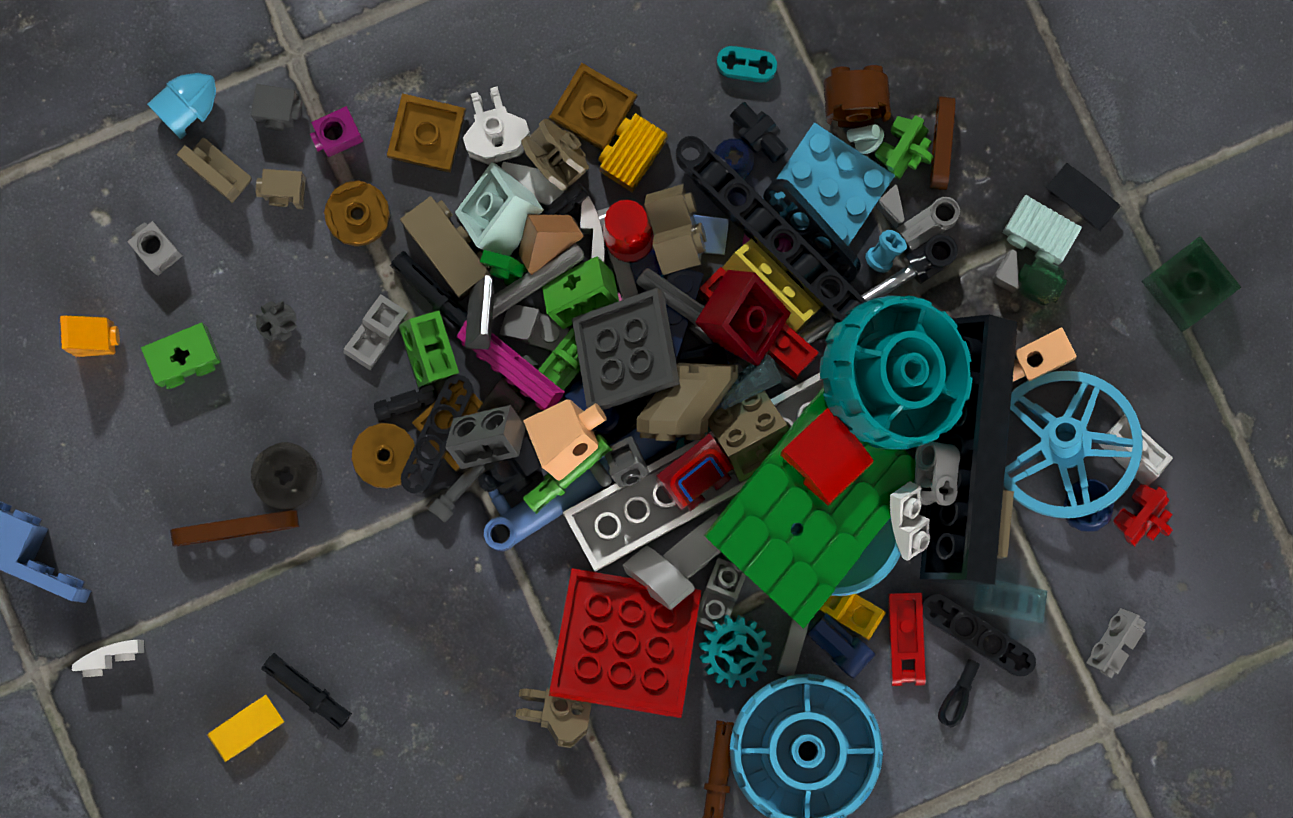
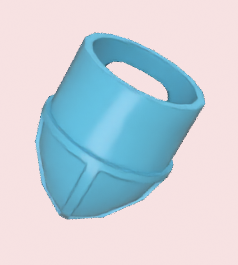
[147,73,216,139]

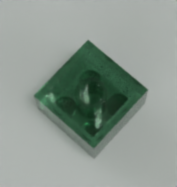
[1141,236,1241,332]

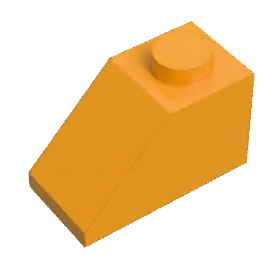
[60,315,120,357]

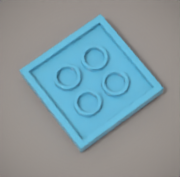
[763,122,895,255]

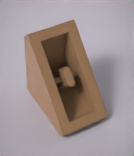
[518,214,584,275]

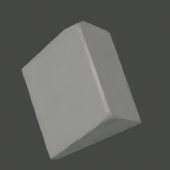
[876,185,905,228]
[992,249,1018,293]

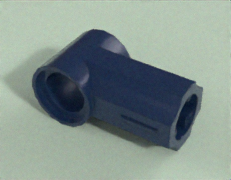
[807,613,875,680]

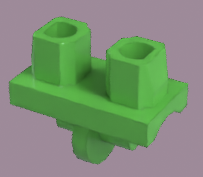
[875,115,934,180]
[538,328,581,391]

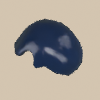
[1063,479,1114,532]

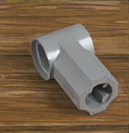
[896,197,960,252]

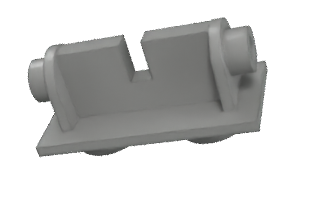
[1086,608,1146,679]

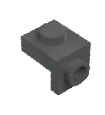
[605,436,650,488]

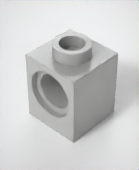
[127,221,183,276]

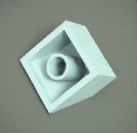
[455,162,544,256]

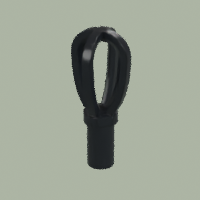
[938,659,980,727]

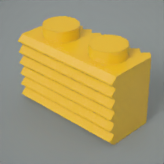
[598,113,668,193]

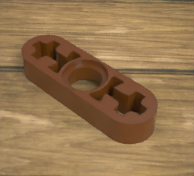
[930,96,956,190]

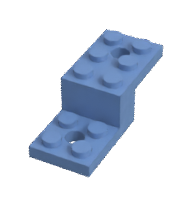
[0,501,91,603]

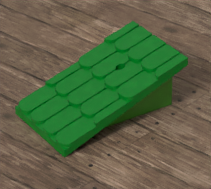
[704,386,916,629]

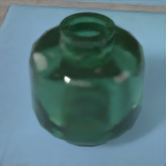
[1018,258,1068,306]

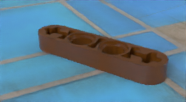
[170,510,300,547]

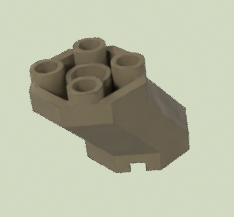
[637,363,738,441]

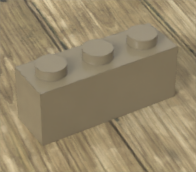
[400,196,491,301]

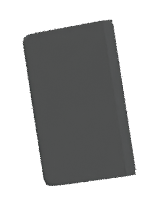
[465,275,495,349]

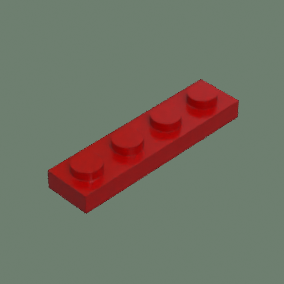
[698,267,819,379]

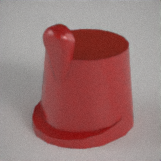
[602,200,654,263]

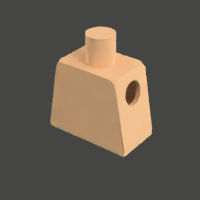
[1013,327,1077,382]
[524,400,607,481]

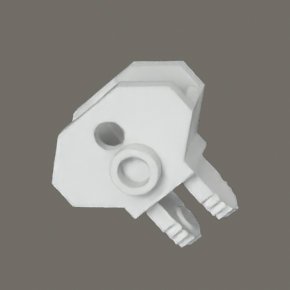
[463,87,530,165]

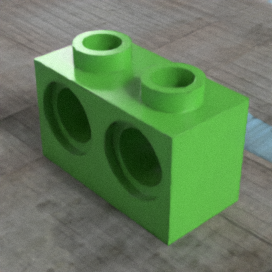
[398,311,459,388]

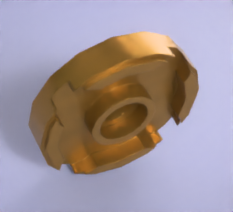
[324,181,390,246]
[352,423,417,489]

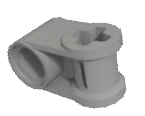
[914,441,960,506]

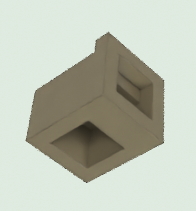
[256,169,306,209]

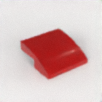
[780,408,874,506]

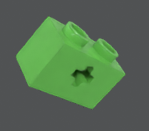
[542,256,619,330]
[141,322,221,389]

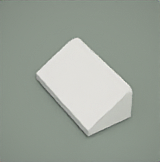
[1099,414,1173,486]

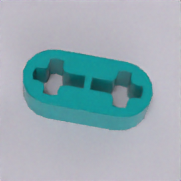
[716,46,777,83]

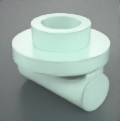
[847,124,884,154]

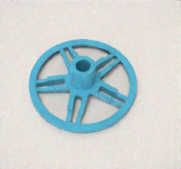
[1004,371,1143,518]

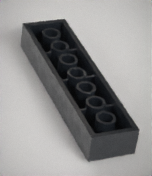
[920,314,1018,585]

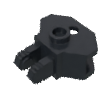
[478,436,543,496]

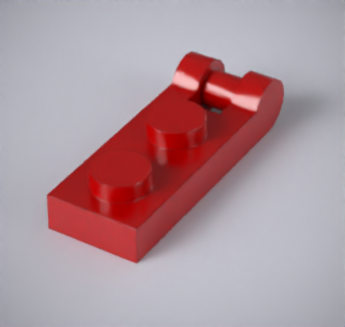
[888,593,926,686]

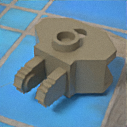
[521,119,589,191]
[515,688,592,748]

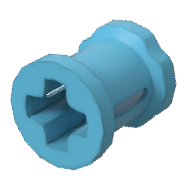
[865,230,907,273]

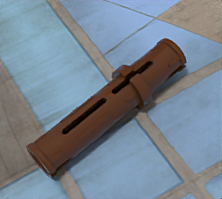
[702,720,734,818]

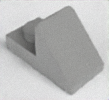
[499,305,570,352]

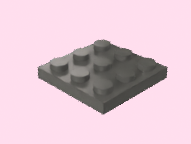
[572,288,680,410]

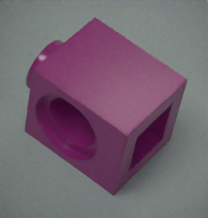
[310,106,364,158]

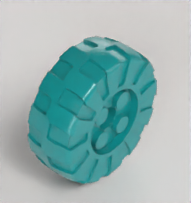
[820,296,973,450]

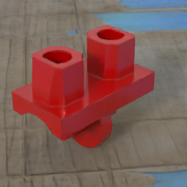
[1113,483,1173,547]

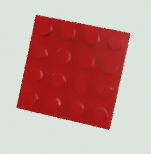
[549,568,701,718]

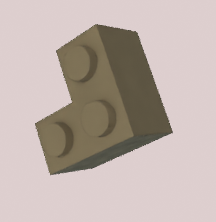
[644,184,707,275]

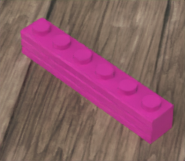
[457,320,565,410]

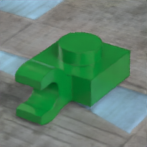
[480,250,528,286]

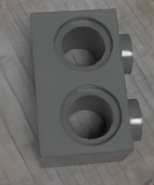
[445,405,526,469]

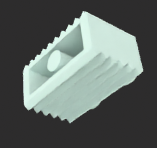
[1002,195,1082,266]

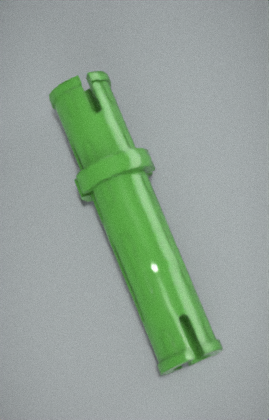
[523,434,613,514]

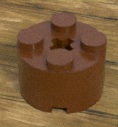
[823,65,891,128]

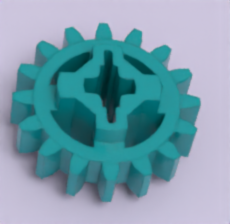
[699,615,772,688]

